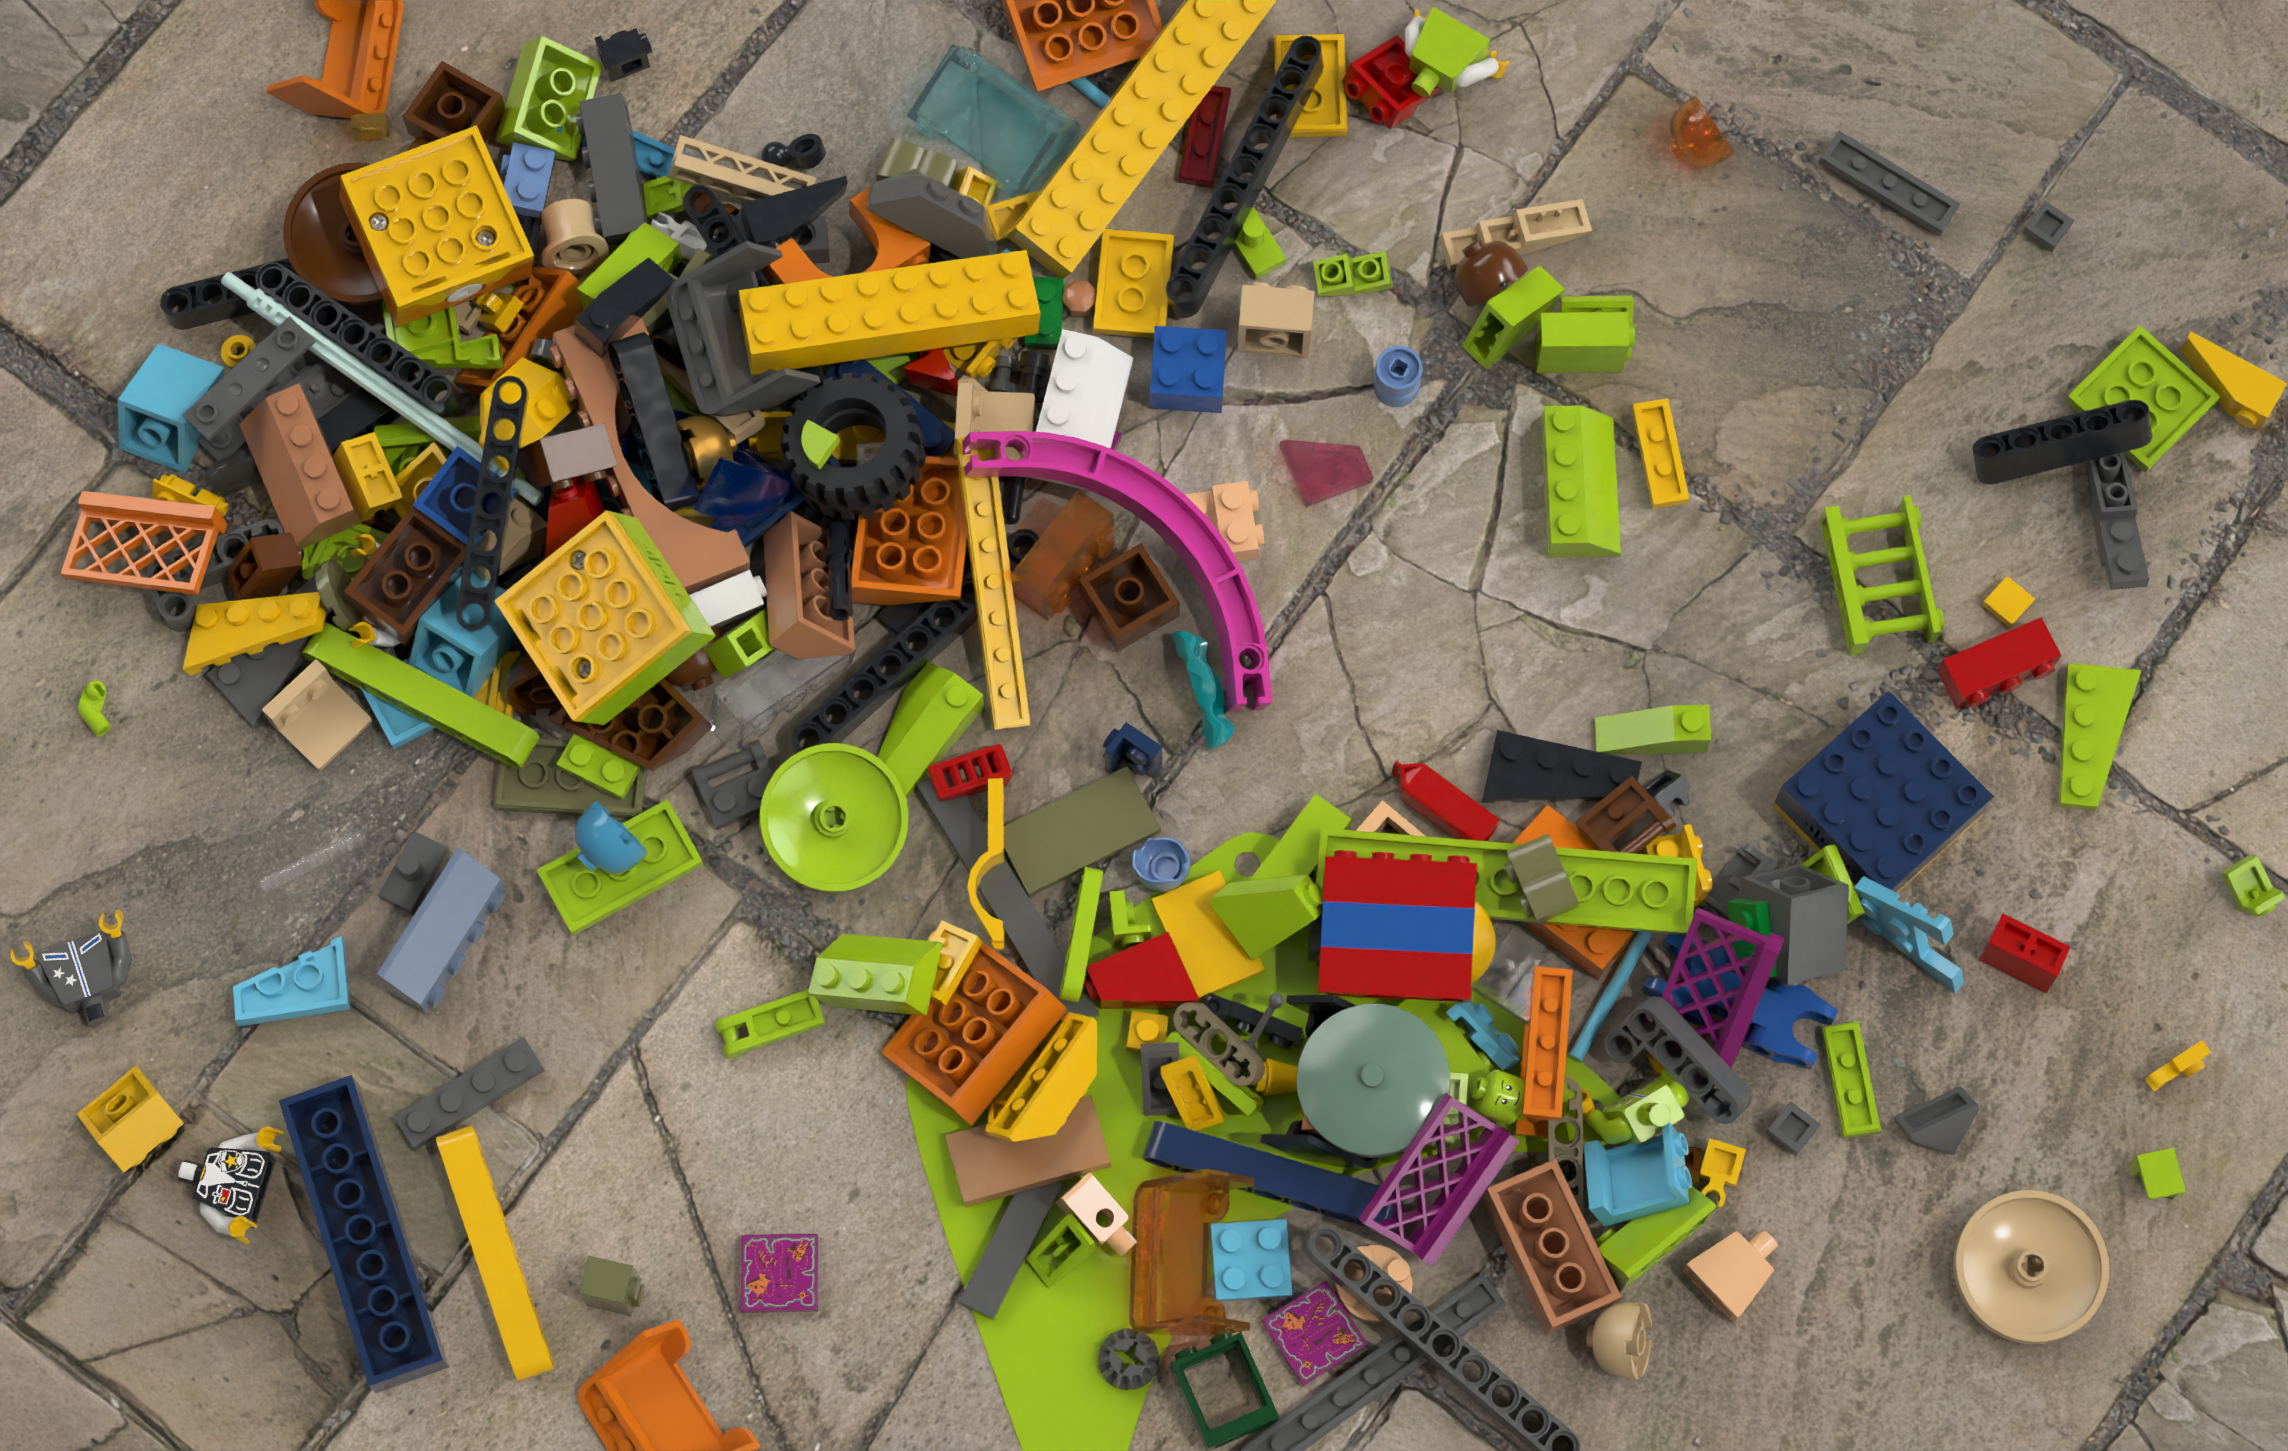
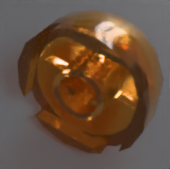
[1668,96,1734,168]

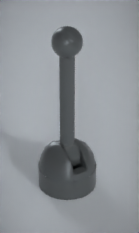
[1226,993,1284,1073]

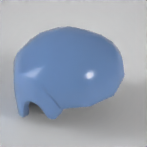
[1132,837,1191,892]

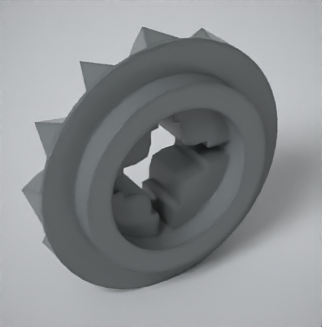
[1098,1328,1159,1390]

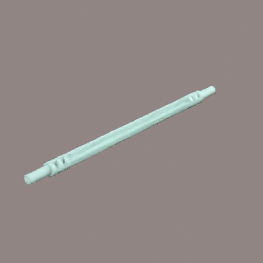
[221,272,544,506]

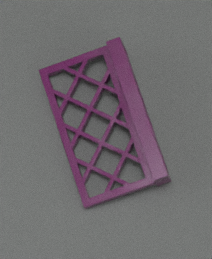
[1652,908,1785,1069]
[1358,1093,1520,1266]

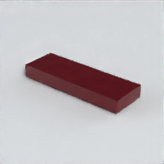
[1178,85,1231,188]

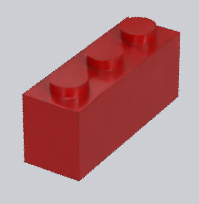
[1937,617,2062,709]

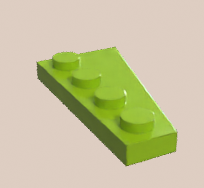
[2058,663,2142,811]

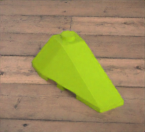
[877,662,985,800]

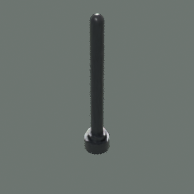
[1005,351,1050,524]

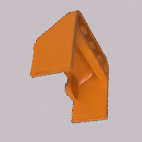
[266,0,404,120]

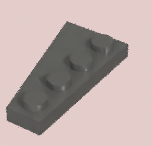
[207,575,335,729]

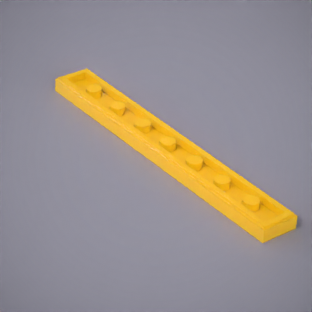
[955,437,1031,731]

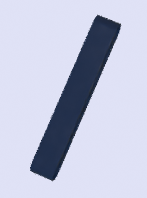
[1142,1121,1403,1231]

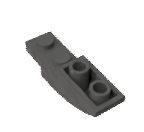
[2087,452,2149,590]

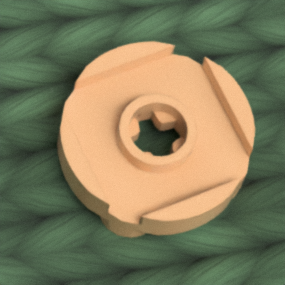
[1336,1245,1412,1323]

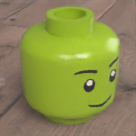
[1472,1069,1525,1125]

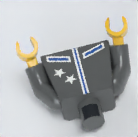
[10,910,132,1026]

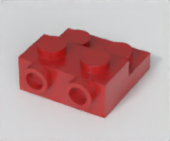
[1342,35,1442,129]

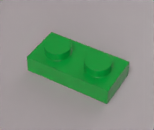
[1025,276,1064,349]

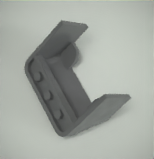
[666,241,821,416]

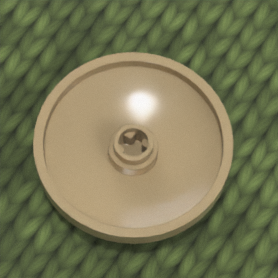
[1953,1190,2110,1344]

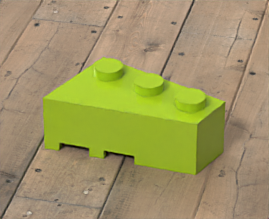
[577,222,683,311]

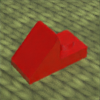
[903,348,958,397]

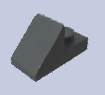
[1141,1042,1180,1116]

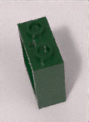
[1170,1330,1279,1451]

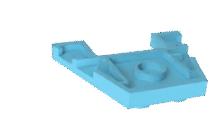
[1854,876,1964,994]

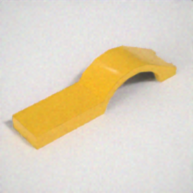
[967,778,1004,951]

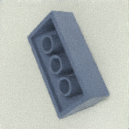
[376,847,506,1014]

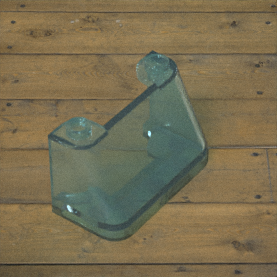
[907,44,1081,198]

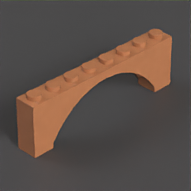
[549,318,750,595]

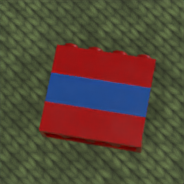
[1318,850,1478,1003]

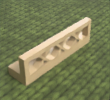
[668,135,816,202]

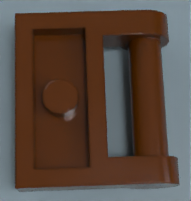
[1575,775,1676,854]

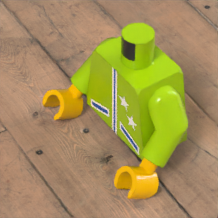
[1569,1052,1691,1145]

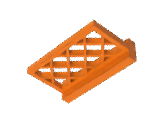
[60,491,228,595]

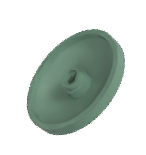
[1297,1004,1450,1157]

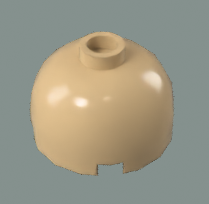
[1586,1302,1652,1379]

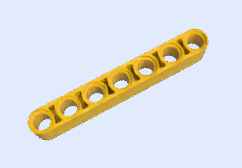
[436,1125,555,1382]

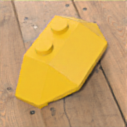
[479,358,579,473]
[985,1012,1097,1142]

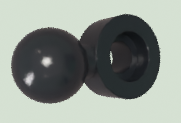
[761,134,826,169]

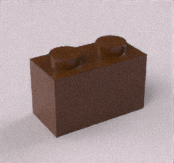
[225,532,303,600]

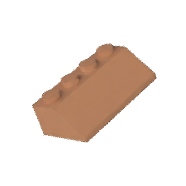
[239,383,361,549]
[763,512,855,659]
[1481,1159,1622,1336]

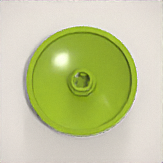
[759,743,909,893]

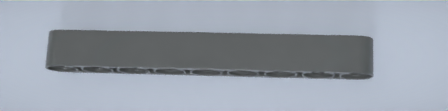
[1305,1227,1581,1451]

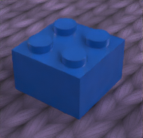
[1150,326,1227,413]
[413,446,519,547]

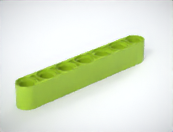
[302,622,540,769]

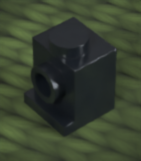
[594,29,652,82]

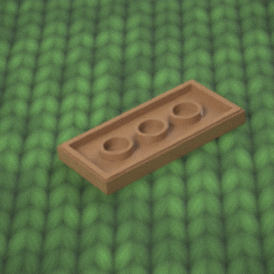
[945,1095,1111,1208]

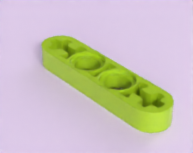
[1059,866,1103,1003]

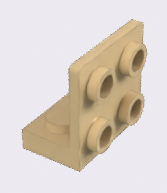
[954,382,1035,461]
[262,659,372,770]

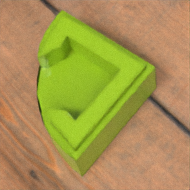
[801,420,840,470]

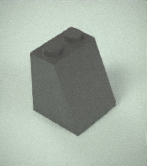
[1741,864,1849,986]

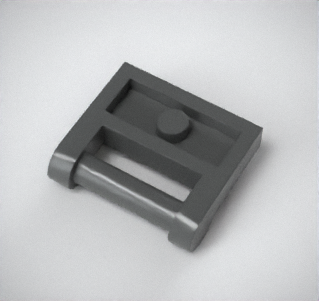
[690,740,773,830]

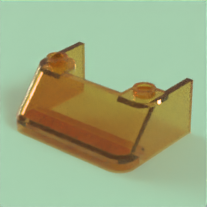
[1129,1169,1255,1336]

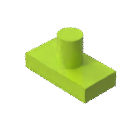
[1233,206,1287,280]

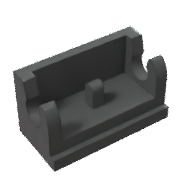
[1698,844,1778,921]

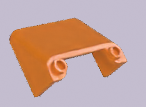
[578,1319,761,1451]

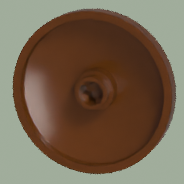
[283,162,384,306]

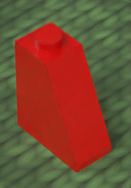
[1083,932,1199,1010]

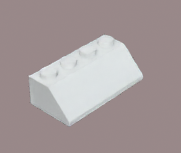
[1030,329,1133,491]

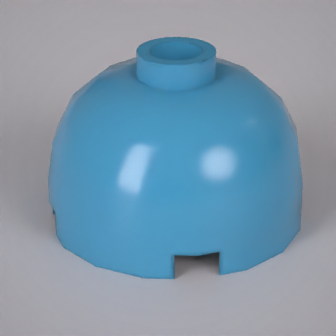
[574,800,648,874]

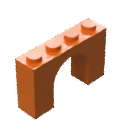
[763,181,931,285]

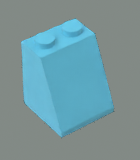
[118,343,224,473]
[408,571,518,698]

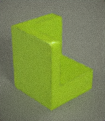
[2129,1148,2186,1200]

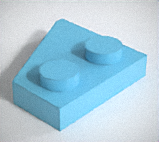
[1446,1002,1521,1070]

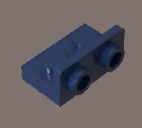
[1103,722,1162,779]

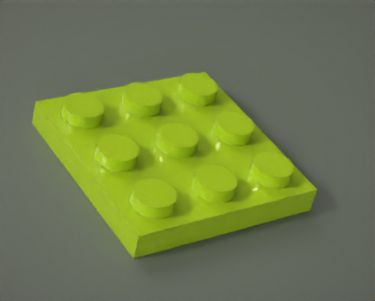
[2065,325,2221,473]

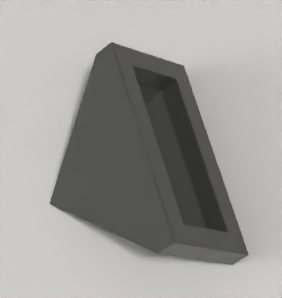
[1894,1086,1979,1155]

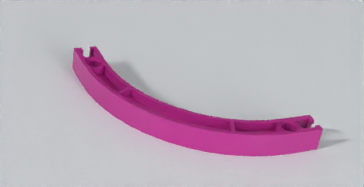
[962,431,1273,712]

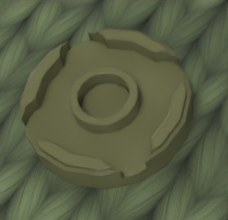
[315,559,363,632]

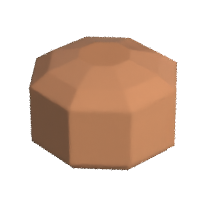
[1063,280,1097,317]

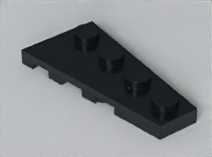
[1481,730,1642,803]

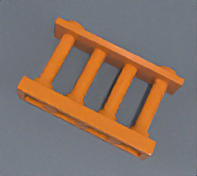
[1515,966,1573,1138]

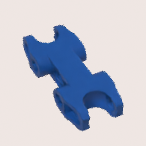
[1642,934,1838,1070]

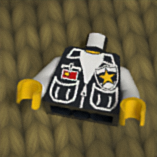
[178,1126,284,1244]

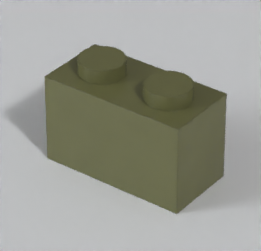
[578,1255,645,1316]

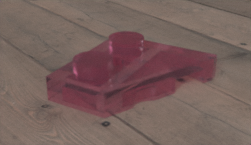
[1279,440,1373,507]

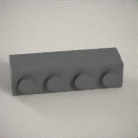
[576,93,649,246]

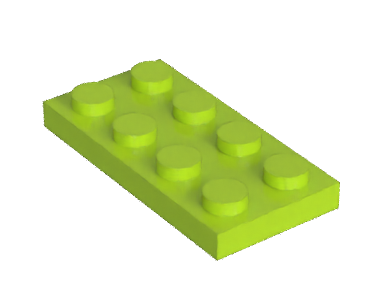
[537,799,704,936]

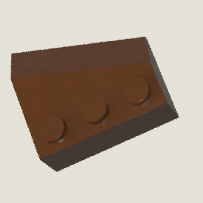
[550,678,712,771]

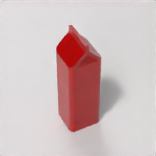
[1391,760,1501,841]

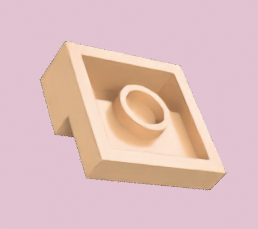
[1185,481,1265,568]

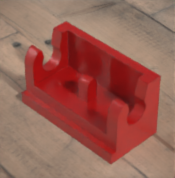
[1979,913,2071,994]

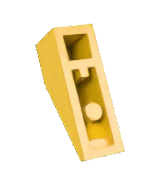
[2180,332,2287,431]

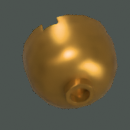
[676,416,737,491]

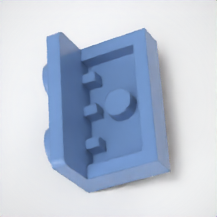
[500,142,555,218]

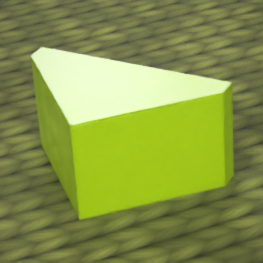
[1026,1213,1096,1288]

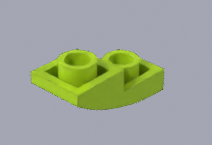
[1313,251,1393,296]

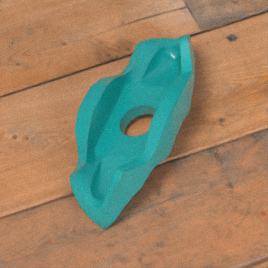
[1170,631,1235,750]

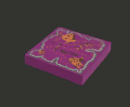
[741,1234,818,1313]
[1262,1280,1368,1387]

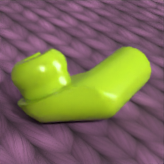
[78,680,112,737]

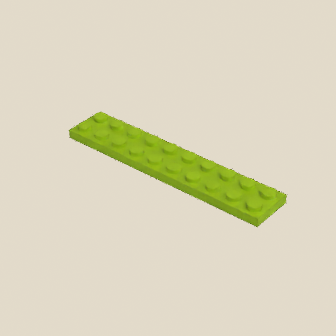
[1316,828,1698,935]

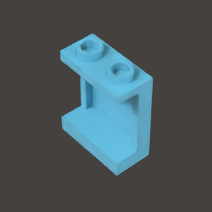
[1583,1122,1692,1227]

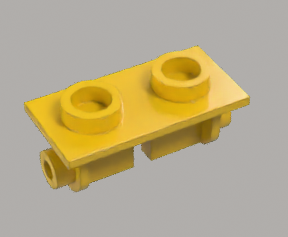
[152,474,229,517]

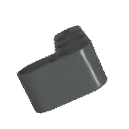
[147,519,285,632]
[1604,996,1752,1124]

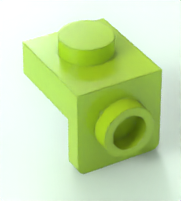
[2221,854,2285,916]

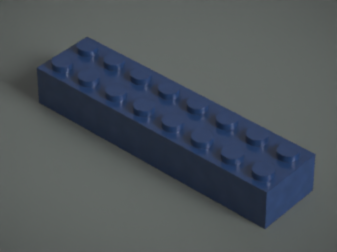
[279,1075,449,1393]

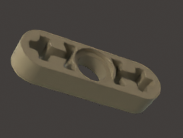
[1173,1002,1265,1086]

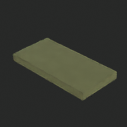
[494,738,648,819]
[1004,766,1161,897]

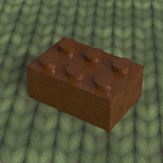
[344,506,467,645]

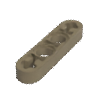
[1547,1078,1583,1215]

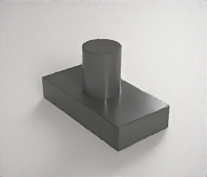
[378,831,449,915]

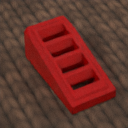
[927,744,1012,802]

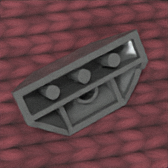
[867,169,998,259]

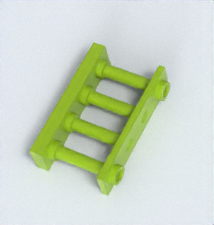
[1820,494,1944,656]

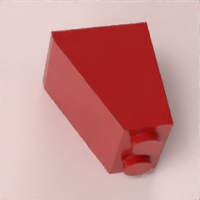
[545,477,605,559]

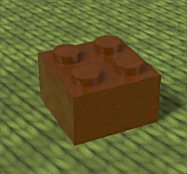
[402,61,505,143]
[1079,543,1180,652]

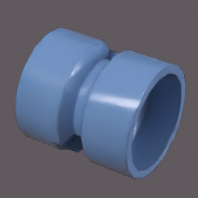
[1373,346,1423,407]

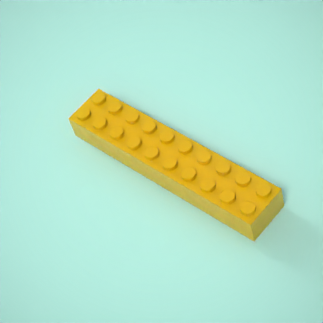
[1006,0,1276,278]

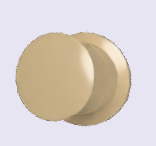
[540,199,609,274]

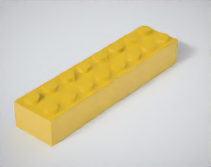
[739,250,1040,375]

